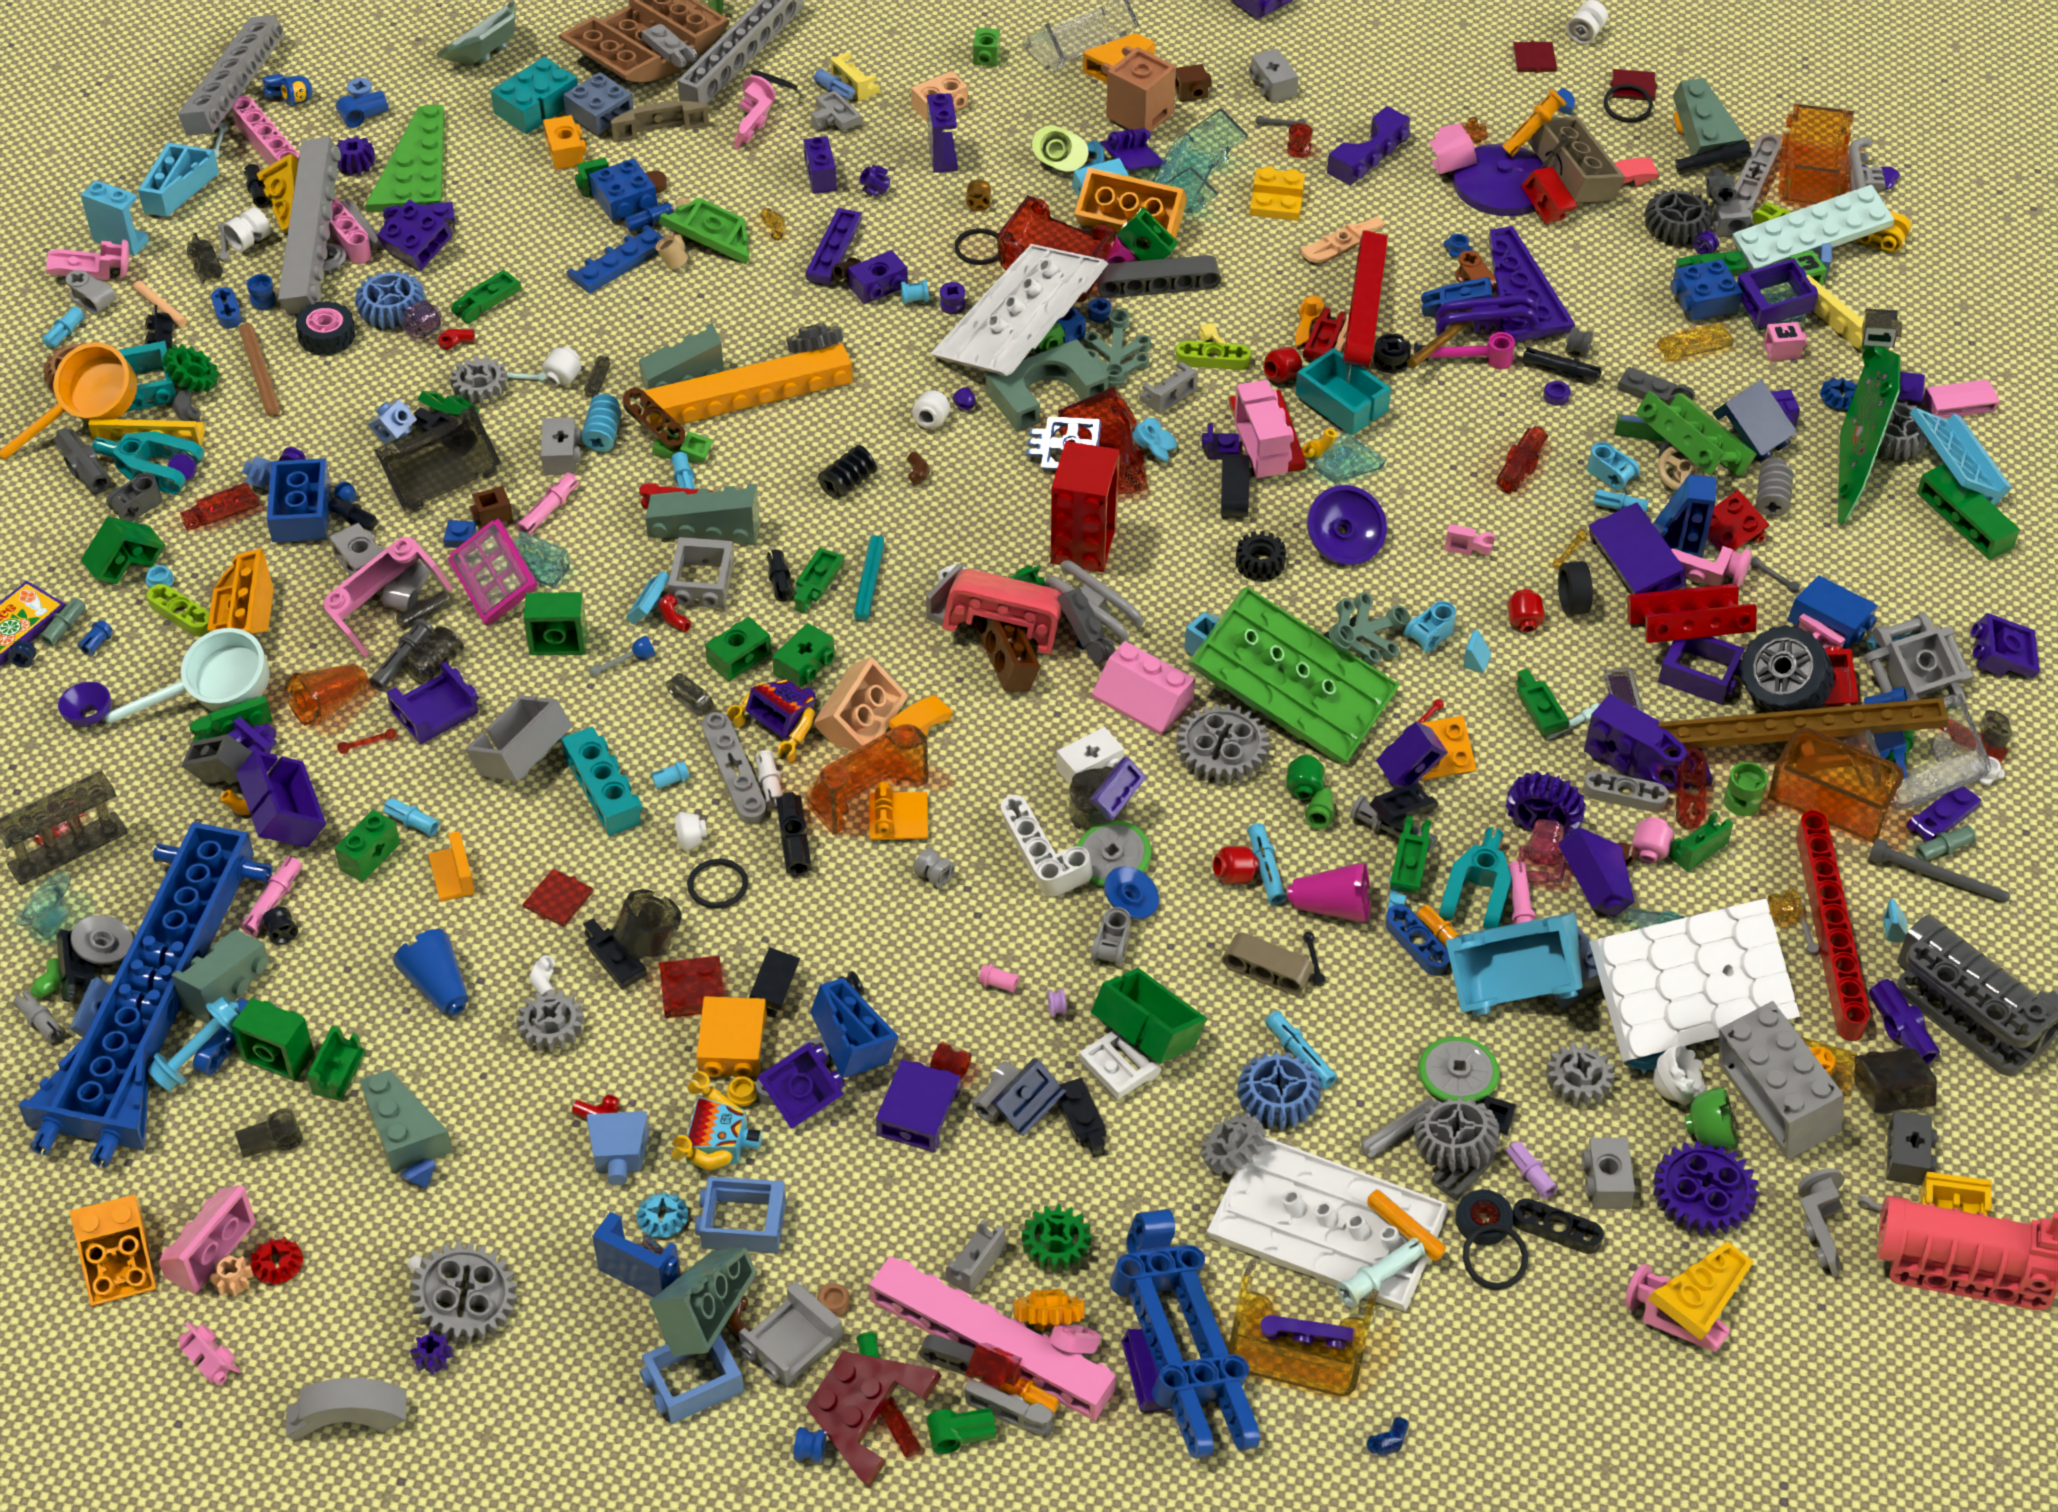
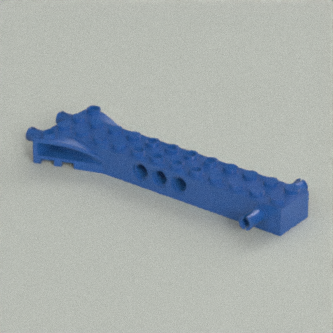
[18,822,273,1168]

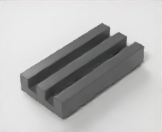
[1431,1155,1496,1201]

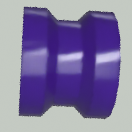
[940,282,965,314]

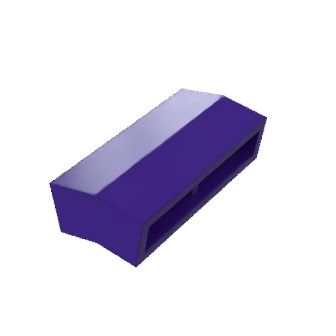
[1121,1329,1171,1412]

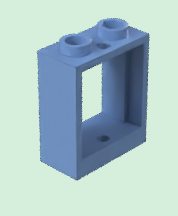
[695,1176,786,1253]
[639,1334,744,1424]

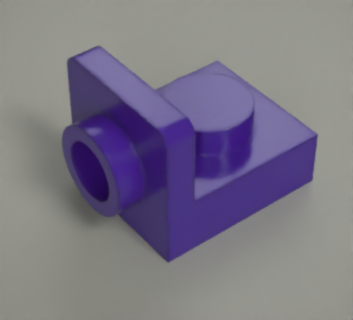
[1202,423,1239,460]

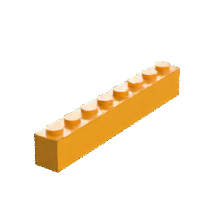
[643,343,853,428]

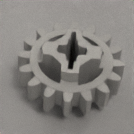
[450,356,508,404]
[516,990,585,1052]
[1546,1042,1615,1106]
[1200,1113,1267,1175]

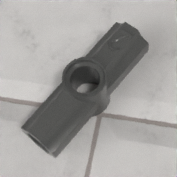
[1705,168,1736,206]
[53,427,111,494]

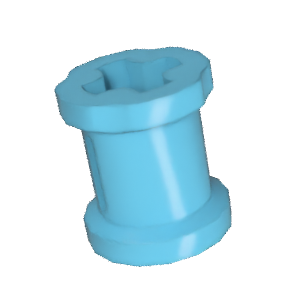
[901,279,929,305]

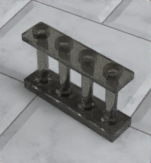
[0,770,128,885]

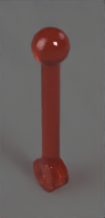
[337,728,396,754]

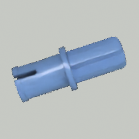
[814,69,855,100]

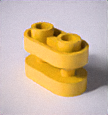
[1856,211,1912,252]

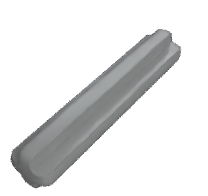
[341,198,382,250]
[1360,1098,1435,1157]

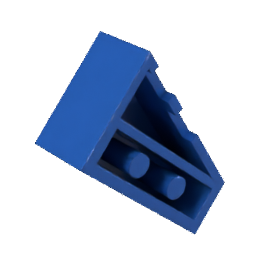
[1653,475,1716,558]
[810,978,899,1079]

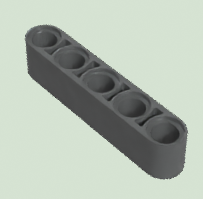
[1096,255,1221,298]

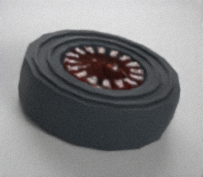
[1455,1189,1513,1245]

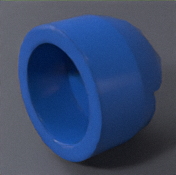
[334,482,357,503]

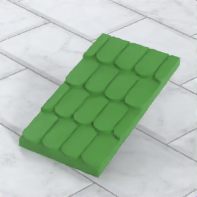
[1187,587,1400,764]

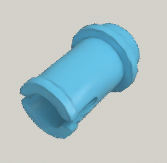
[651,761,690,790]

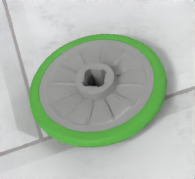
[1077,821,1151,887]
[1418,1036,1500,1102]

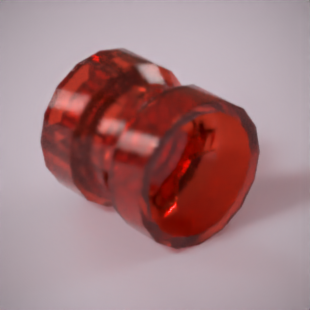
[1287,123,1313,158]
[930,1041,972,1081]

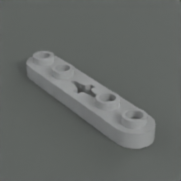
[1733,133,1782,212]
[702,712,767,825]

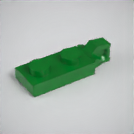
[1674,251,1748,276]
[794,548,845,613]
[1516,668,1570,736]

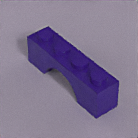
[1327,106,1410,186]

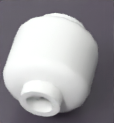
[542,347,581,386]
[912,390,950,429]

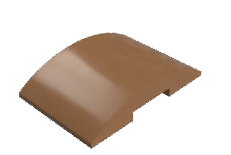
[559,0,729,82]

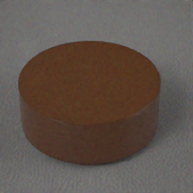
[646,171,667,194]

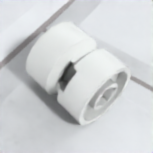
[1566,0,1608,44]
[222,207,271,252]

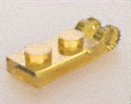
[1657,322,1734,362]

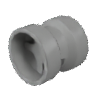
[914,848,955,888]

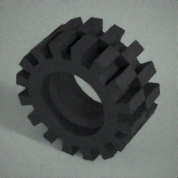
[1236,531,1286,582]

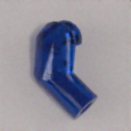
[1366,1417,1409,1455]

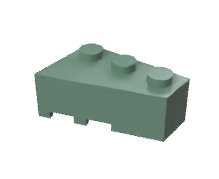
[1672,78,1747,156]
[639,323,724,390]
[360,1069,453,1173]

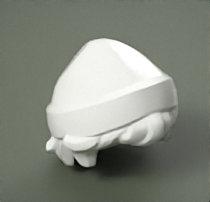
[1653,1044,1707,1105]

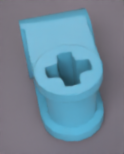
[1587,442,1640,491]
[1404,601,1456,652]

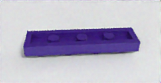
[805,208,862,285]

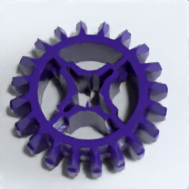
[1506,771,1586,839]

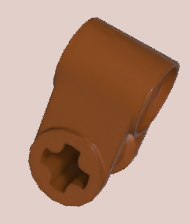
[1455,250,1496,293]

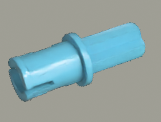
[42,306,85,349]
[671,452,695,489]
[1593,489,1649,514]
[383,798,440,837]

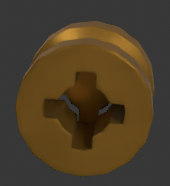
[966,179,991,211]

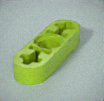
[1175,341,1251,370]
[147,584,210,637]

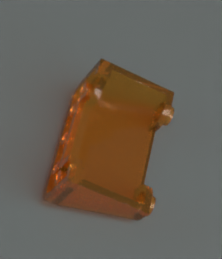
[806,724,929,835]

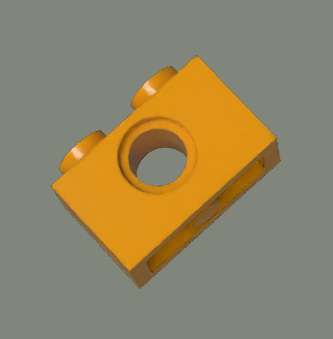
[543,115,587,170]

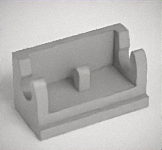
[1139,362,1198,415]
[943,1219,1005,1295]

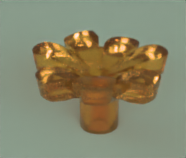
[1461,117,1488,144]

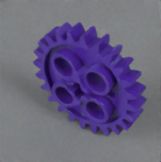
[1653,1140,1759,1236]

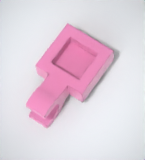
[1444,524,1495,556]

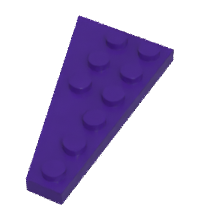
[1488,226,1575,342]

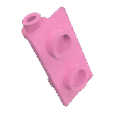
[178,1322,241,1385]

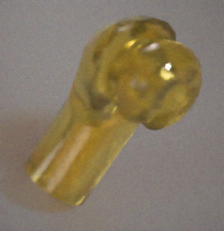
[760,208,785,241]

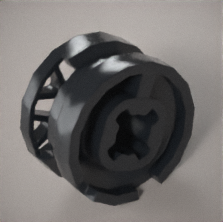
[1373,333,1411,374]

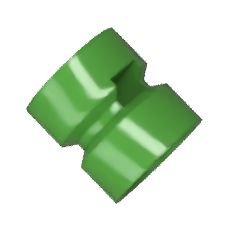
[1724,762,1768,817]

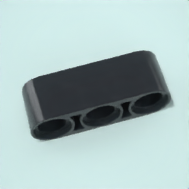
[1221,454,1250,518]

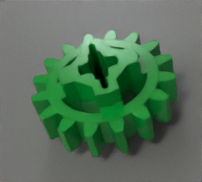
[161,344,220,394]
[1022,1204,1092,1272]

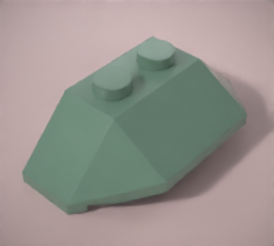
[436,0,516,66]

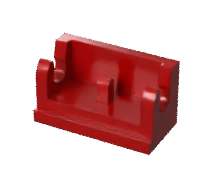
[1520,166,1578,225]

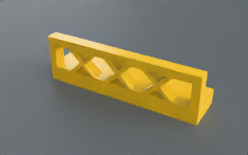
[88,419,205,448]

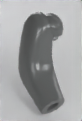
[172,386,201,422]

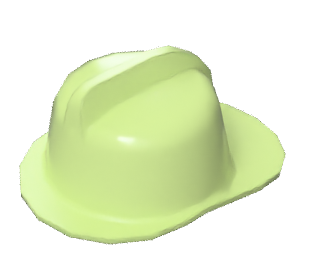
[1032,125,1089,172]

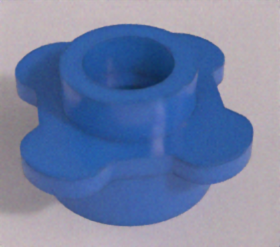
[1443,234,1473,257]

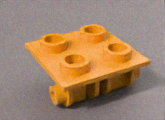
[1409,715,1477,781]
[869,782,928,840]

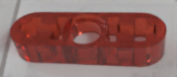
[1676,748,1706,829]

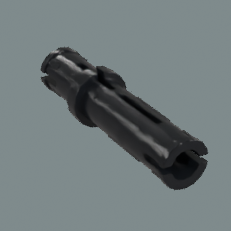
[1675,140,1752,175]
[1522,347,1602,383]

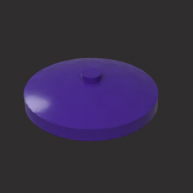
[1453,144,1547,216]

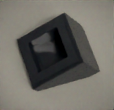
[1484,1095,1517,1135]

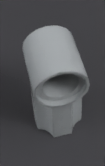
[382,561,430,613]
[972,1061,1021,1122]

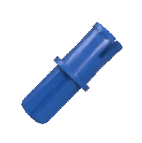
[625,202,674,231]

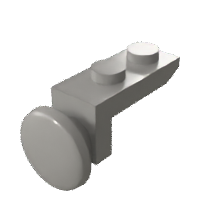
[1798,1168,1845,1277]

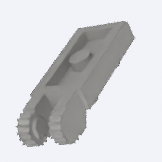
[642,24,699,68]
[964,1378,1054,1436]

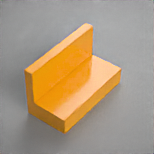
[428,831,475,902]

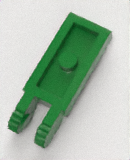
[451,270,522,323]
[189,695,273,741]
[1389,816,1432,895]

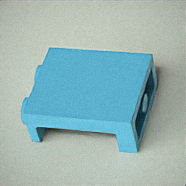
[80,180,149,256]

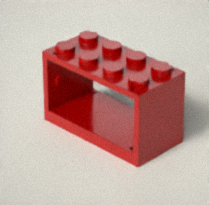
[1050,441,1120,573]

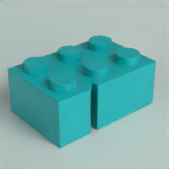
[490,56,578,134]
[1295,348,1391,436]

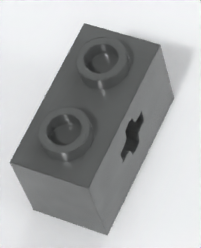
[1886,1111,1937,1186]

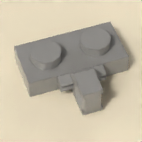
[811,91,863,131]

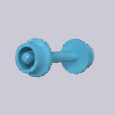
[147,996,241,1091]

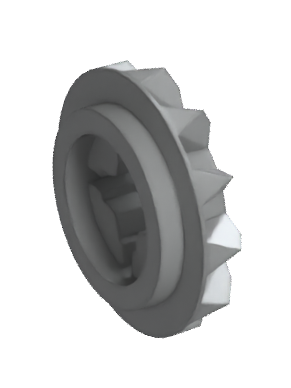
[323,243,347,274]

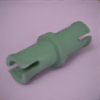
[1914,825,1976,862]

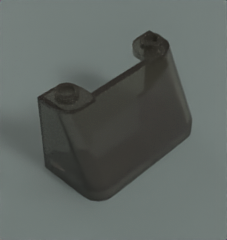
[374,406,502,513]

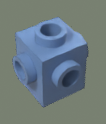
[367,399,417,445]

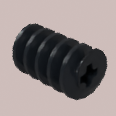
[818,445,877,497]

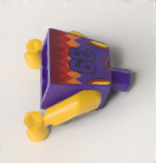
[727,679,816,763]

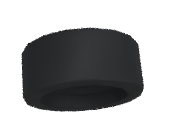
[1558,561,1593,615]

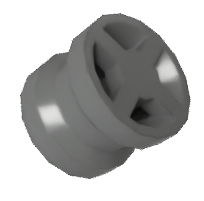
[1566,327,1593,357]

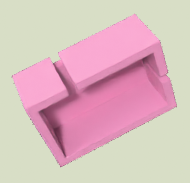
[1234,380,1294,478]

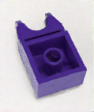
[1584,694,1688,791]

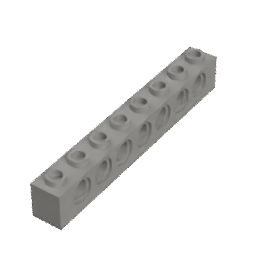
[677,0,804,104]
[178,14,284,136]

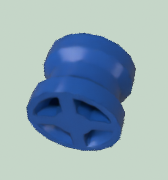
[793,1427,827,1464]

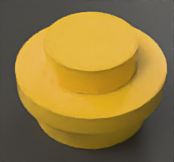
[727,1076,758,1107]

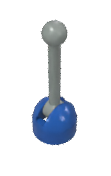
[589,635,655,677]

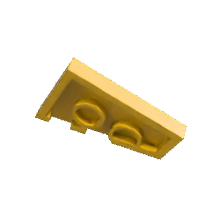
[257,154,298,233]

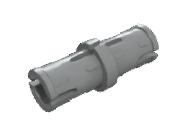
[13,991,65,1043]

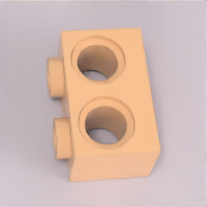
[911,71,968,122]

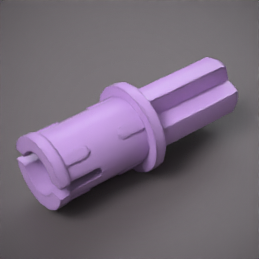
[1506,1142,1558,1199]

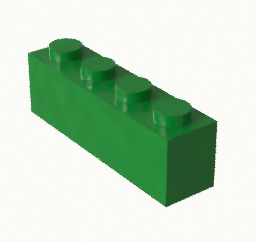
[1917,464,2020,560]

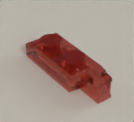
[180,482,259,531]

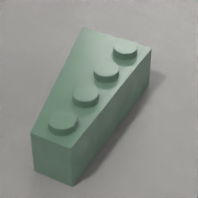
[645,484,760,545]
[649,1247,757,1356]

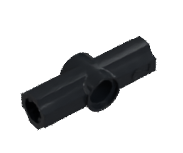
[776,792,812,877]

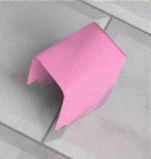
[1429,123,1478,174]

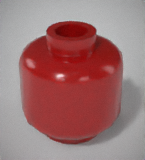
[1263,347,1302,383]
[1507,589,1545,633]
[1213,845,1259,885]

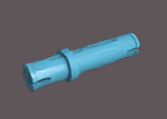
[1247,823,1287,905]
[1265,1011,1338,1089]

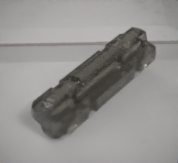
[584,355,610,398]

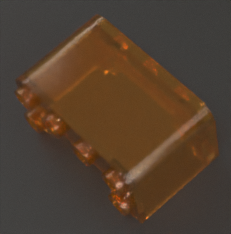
[1778,104,1854,204]

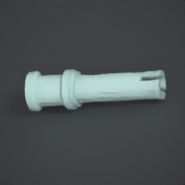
[1336,1238,1425,1308]

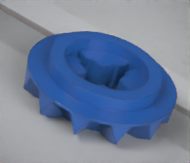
[1820,376,1857,410]

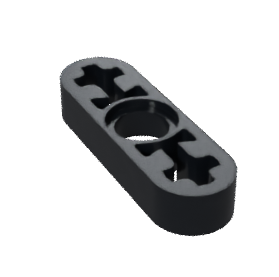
[1513,1198,1604,1254]

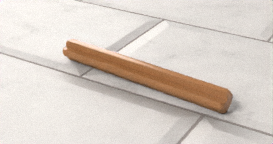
[239,323,280,416]

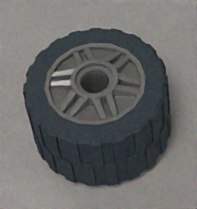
[1740,625,1835,713]

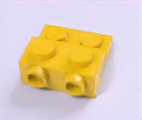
[1249,166,1305,221]

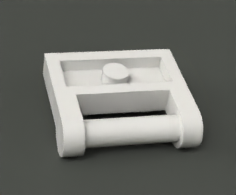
[1079,1030,1161,1100]

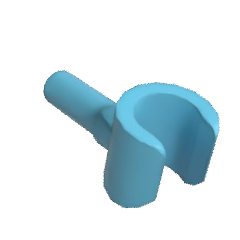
[1388,876,1407,909]

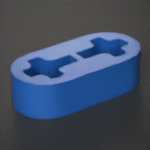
[211,287,242,329]

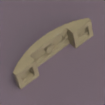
[611,101,709,143]

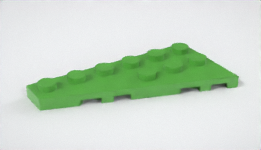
[365,105,444,213]

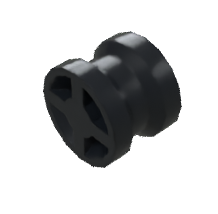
[261,907,298,945]

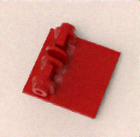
[1708,489,1770,552]

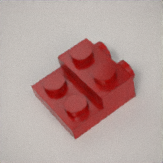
[1821,646,1859,708]

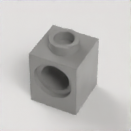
[1712,200,1752,238]

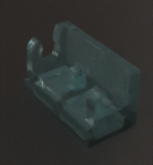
[507,531,570,588]

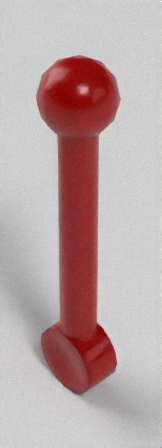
[1417,699,1444,723]

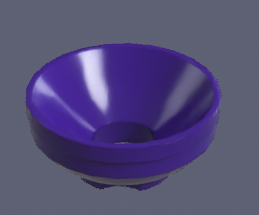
[58,682,112,727]

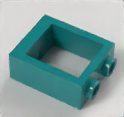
[118,341,177,412]

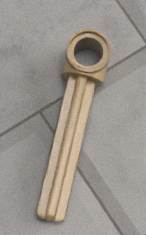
[655,197,691,270]

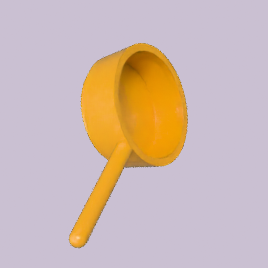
[0,342,137,459]

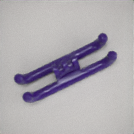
[1435,294,1539,336]

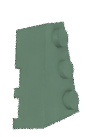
[172,929,269,1023]

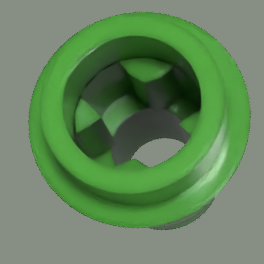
[1305,787,1334,829]

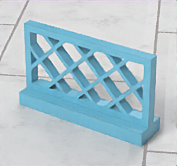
[1910,408,2012,505]

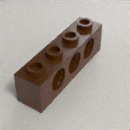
[972,615,1040,691]

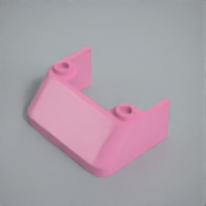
[323,537,453,657]

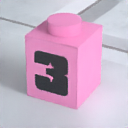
[1763,322,1807,361]

